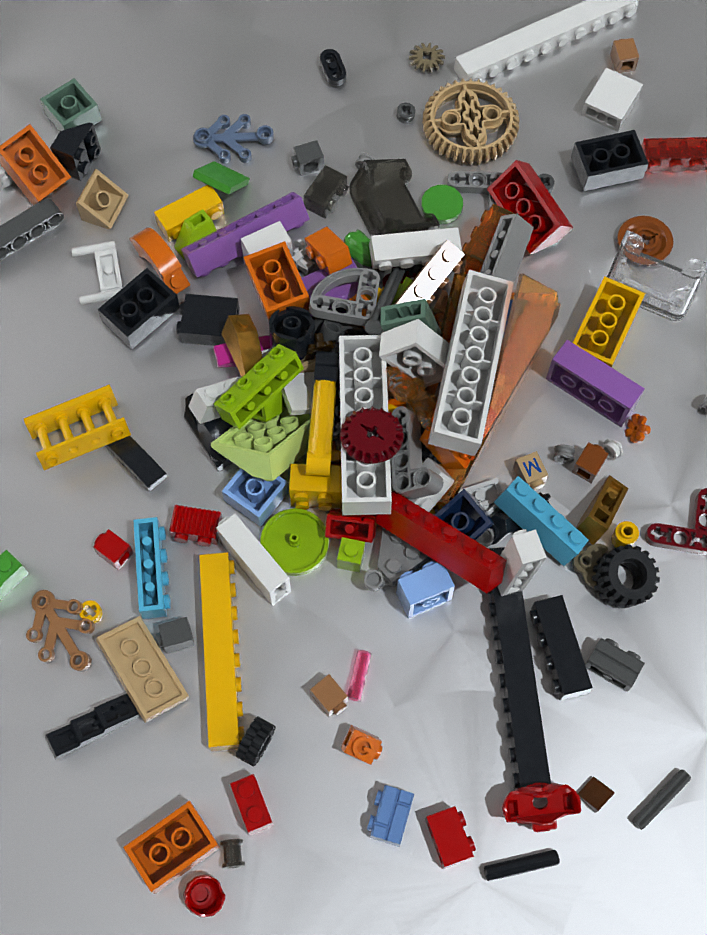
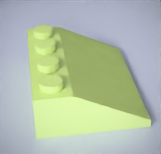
[211,407,311,481]

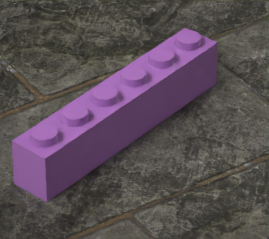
[181,192,310,278]

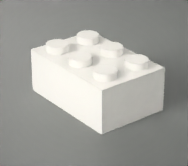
[379,319,450,388]

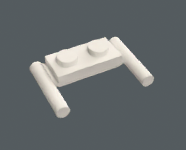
[71,241,123,305]

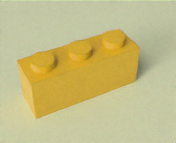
[154,185,224,242]

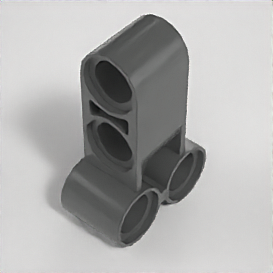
[311,305,369,344]

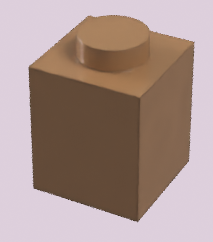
[610,38,639,73]
[310,674,348,717]

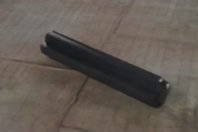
[484,850,560,882]

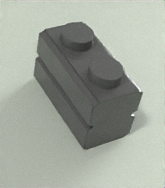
[585,638,645,692]

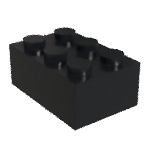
[571,130,648,191]
[98,268,180,349]

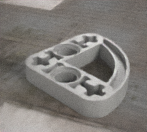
[309,268,380,326]

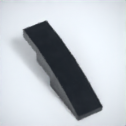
[105,423,168,491]
[45,693,140,760]

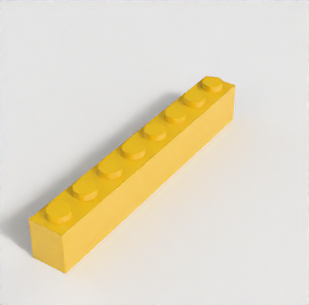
[199,552,245,751]

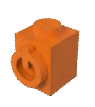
[341,725,383,765]

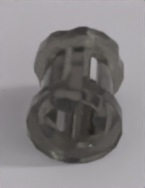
[220,839,245,869]

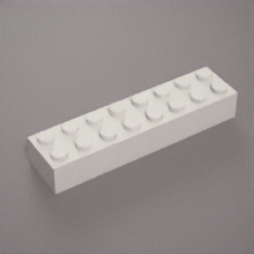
[428,270,514,456]
[339,335,392,515]

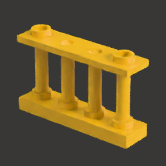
[24,384,131,470]

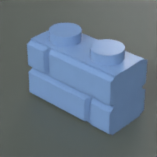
[367,785,414,847]

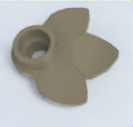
[572,543,608,588]

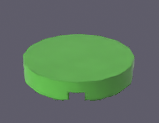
[421,185,463,224]

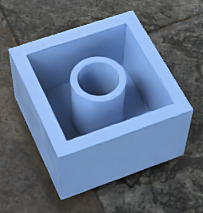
[222,468,289,527]
[396,561,455,618]

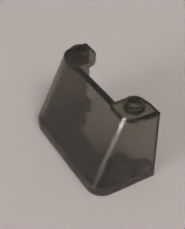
[349,159,440,236]

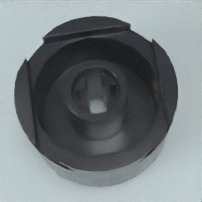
[269,306,315,360]

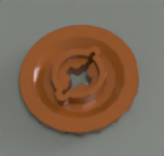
[617,216,673,266]

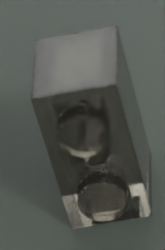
[303,165,349,219]

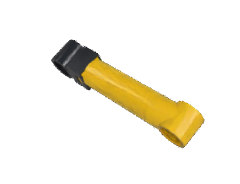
[306,351,339,477]

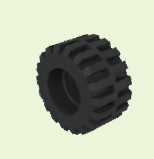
[592,545,660,608]

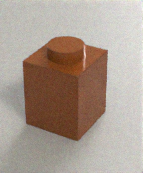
[572,442,609,484]

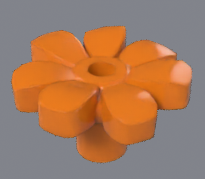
[625,414,651,443]

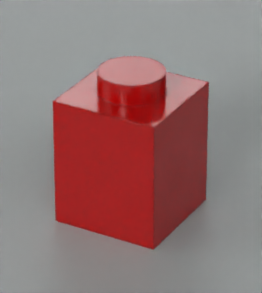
[93,529,134,570]

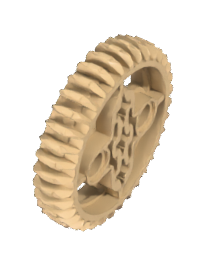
[422,78,520,166]

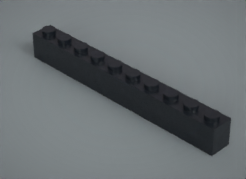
[486,547,551,789]

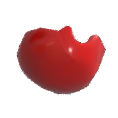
[183,875,225,917]

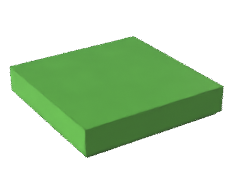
[193,161,250,195]

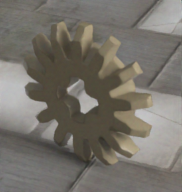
[409,43,445,73]

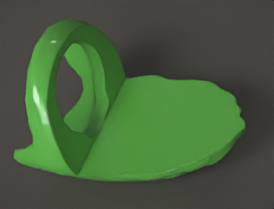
[344,229,372,267]

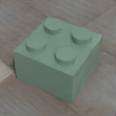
[40,78,102,131]

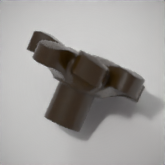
[307,333,336,355]

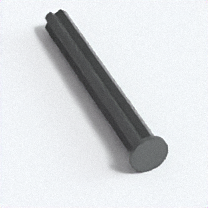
[365,266,405,335]

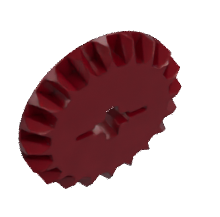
[340,406,404,464]

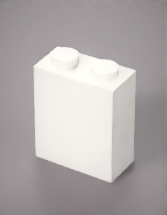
[581,68,643,132]

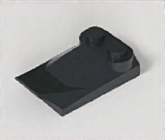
[184,393,233,472]

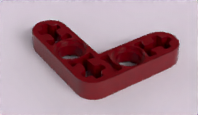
[645,488,707,555]

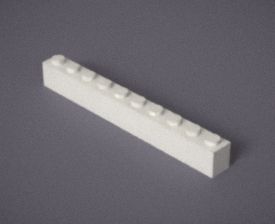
[454,0,639,82]

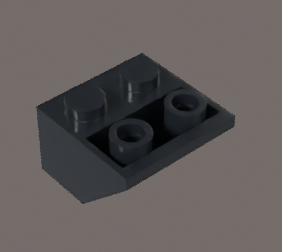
[50,122,101,181]

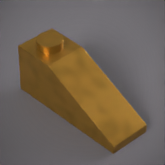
[221,314,263,377]
[576,475,629,545]

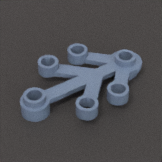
[193,114,274,164]

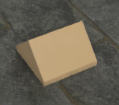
[76,169,129,229]

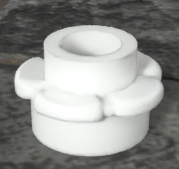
[602,439,623,460]

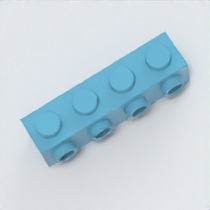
[494,476,589,566]
[133,517,171,619]

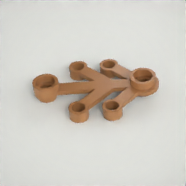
[26,590,95,672]

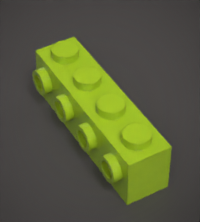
[213,344,304,429]

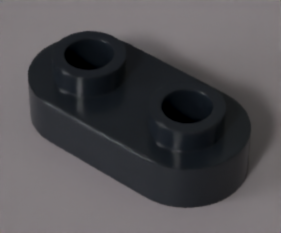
[320,49,346,86]

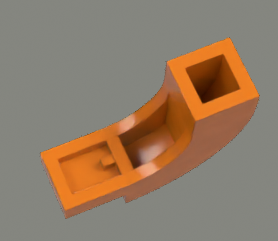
[129,227,190,294]

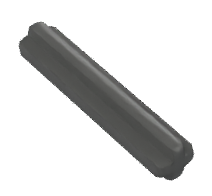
[632,769,691,830]

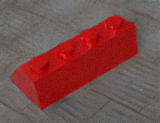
[487,160,573,254]

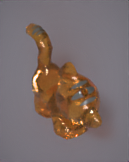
[386,366,438,431]

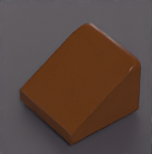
[578,776,615,813]

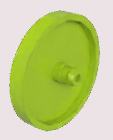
[260,508,329,576]

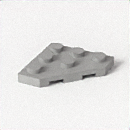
[377,528,432,587]

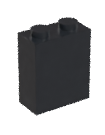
[176,294,240,346]

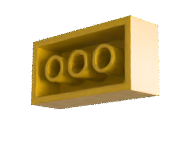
[573,276,646,367]
[289,464,342,511]

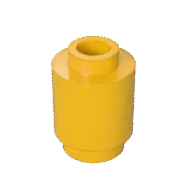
[611,521,639,548]

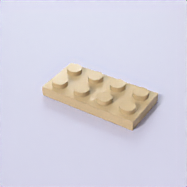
[96,616,189,723]

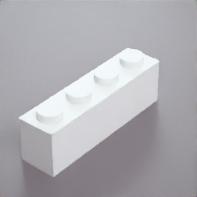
[369,227,462,271]
[498,529,547,596]

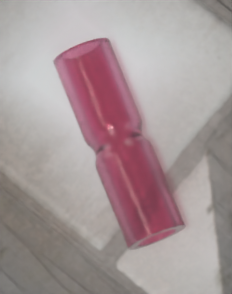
[347,650,372,702]

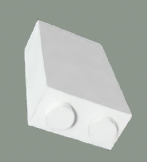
[216,513,291,606]

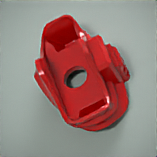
[502,783,581,832]

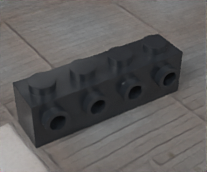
[529,595,593,701]

